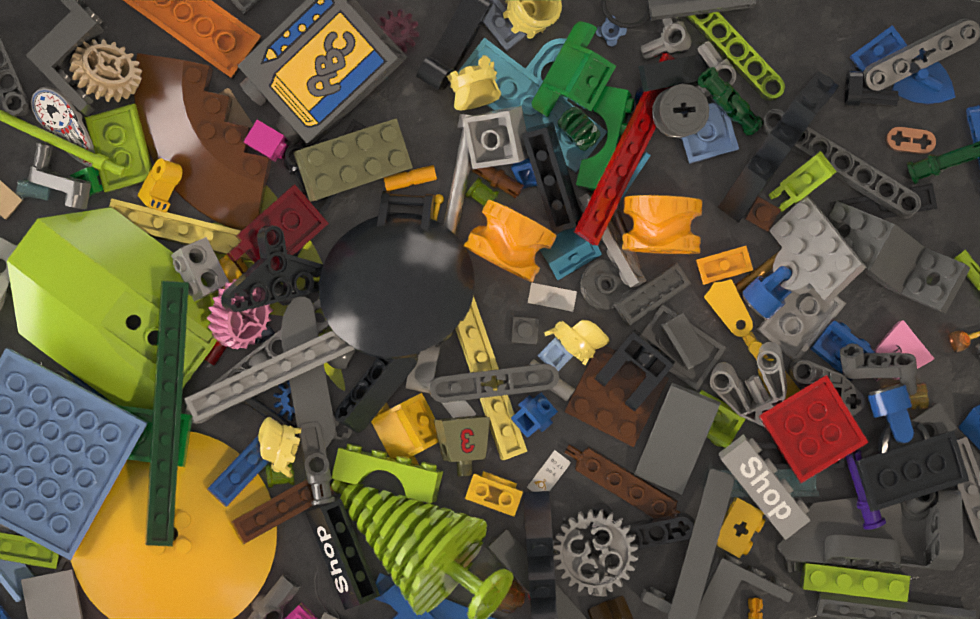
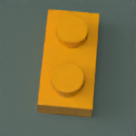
[696,246,753,285]

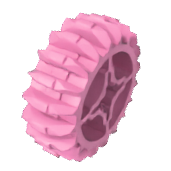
[207,279,273,349]

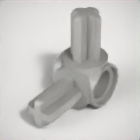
[641,17,692,60]
[696,41,736,98]

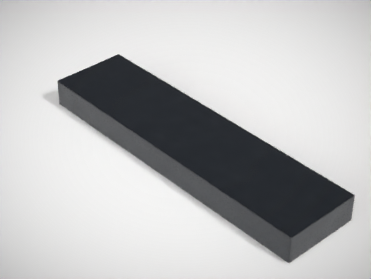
[830,183,938,219]

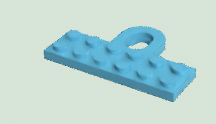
[457,37,607,173]

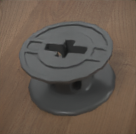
[652,84,709,138]

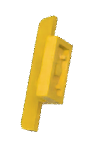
[371,393,439,465]

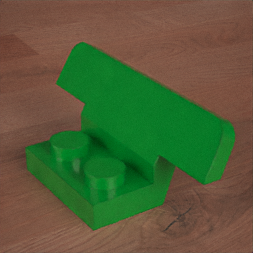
[532,21,616,117]

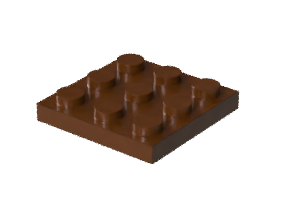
[564,346,669,447]

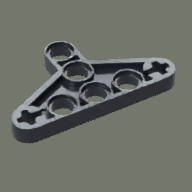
[221,225,323,312]

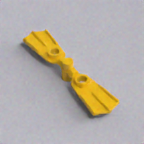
[704,279,801,400]

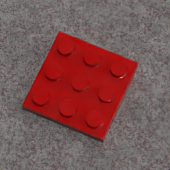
[759,375,868,484]

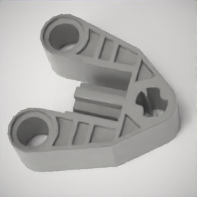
[710,342,787,427]

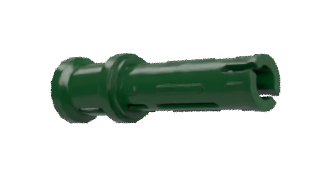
[907,141,980,184]

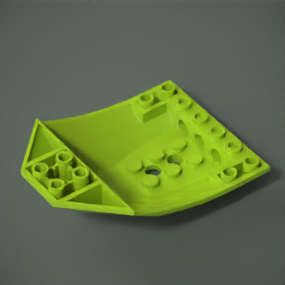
[7,207,219,410]

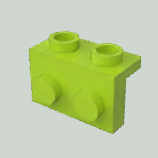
[699,390,746,448]

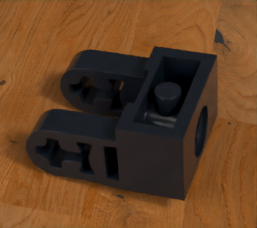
[594,329,675,412]

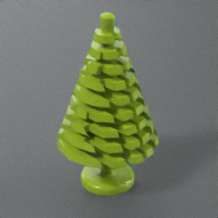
[331,479,513,619]

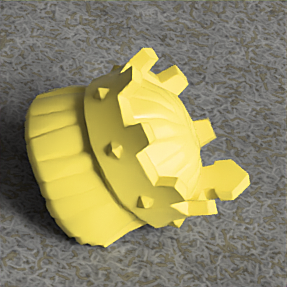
[503,0,562,39]
[447,55,501,111]
[544,320,610,366]
[258,417,301,478]

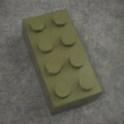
[293,118,413,202]

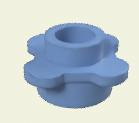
[596,16,627,46]

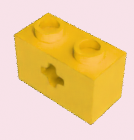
[716,497,766,558]

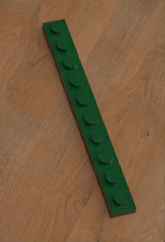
[145,281,189,547]

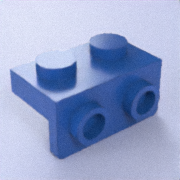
[810,321,875,381]

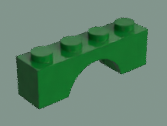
[576,86,635,192]

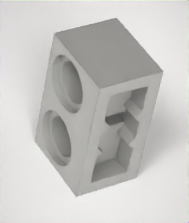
[171,237,229,302]

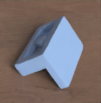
[0,560,36,602]

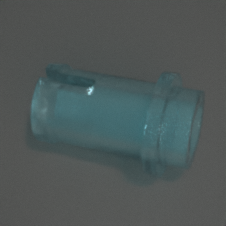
[16,178,50,201]

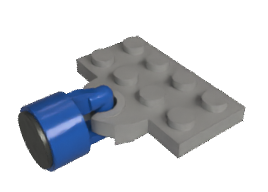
[742,195,866,319]

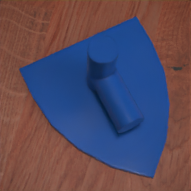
[891,49,955,104]

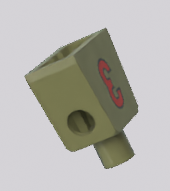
[434,415,490,476]

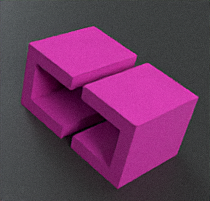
[244,120,289,162]

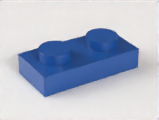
[850,25,908,72]

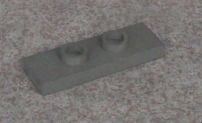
[614,263,691,326]

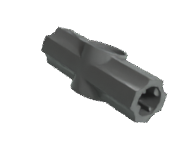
[247,574,301,619]

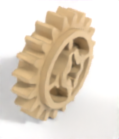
[69,39,142,102]

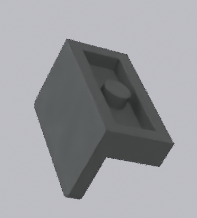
[661,313,710,371]

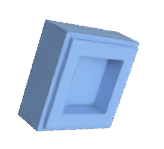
[537,337,573,371]

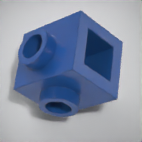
[511,392,558,438]

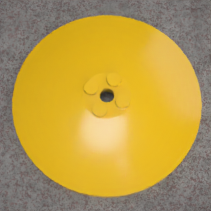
[71,432,277,619]

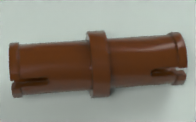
[472,166,524,199]

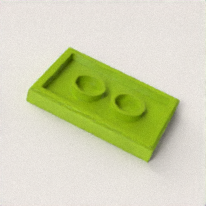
[85,104,152,193]

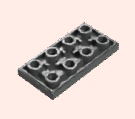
[634,383,721,495]

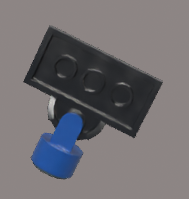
[855,383,969,512]

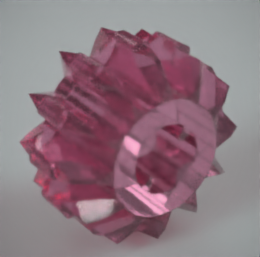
[379,9,419,53]

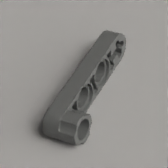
[0,34,30,117]

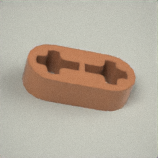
[885,127,936,155]

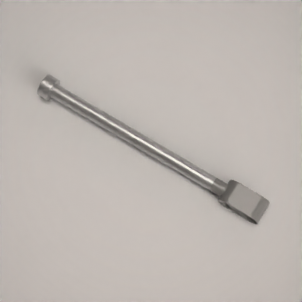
[406,114,472,393]

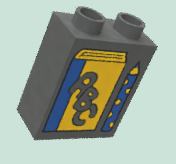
[238,0,408,144]

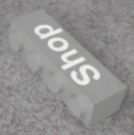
[718,434,810,540]

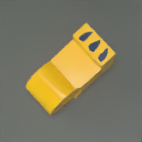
[137,158,182,213]

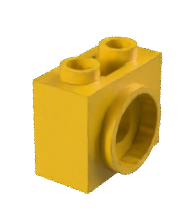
[465,471,523,516]

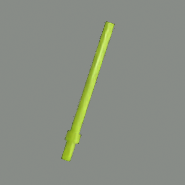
[0,110,126,177]

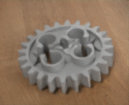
[553,509,638,595]

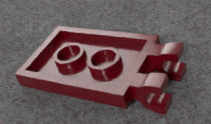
[226,184,329,270]

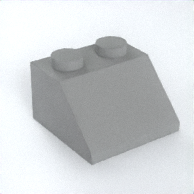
[462,106,529,169]

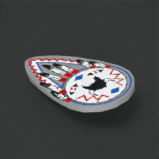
[31,86,95,167]

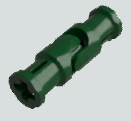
[698,67,763,136]

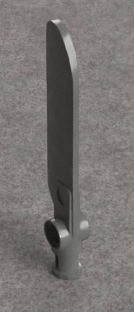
[281,297,336,505]

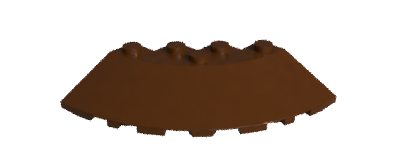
[134,53,272,231]

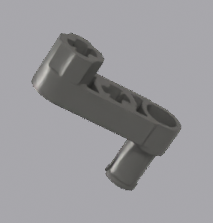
[28,142,91,209]
[840,344,918,395]

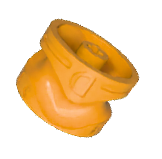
[622,195,702,254]
[464,200,557,282]

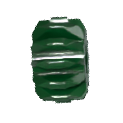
[558,106,601,151]

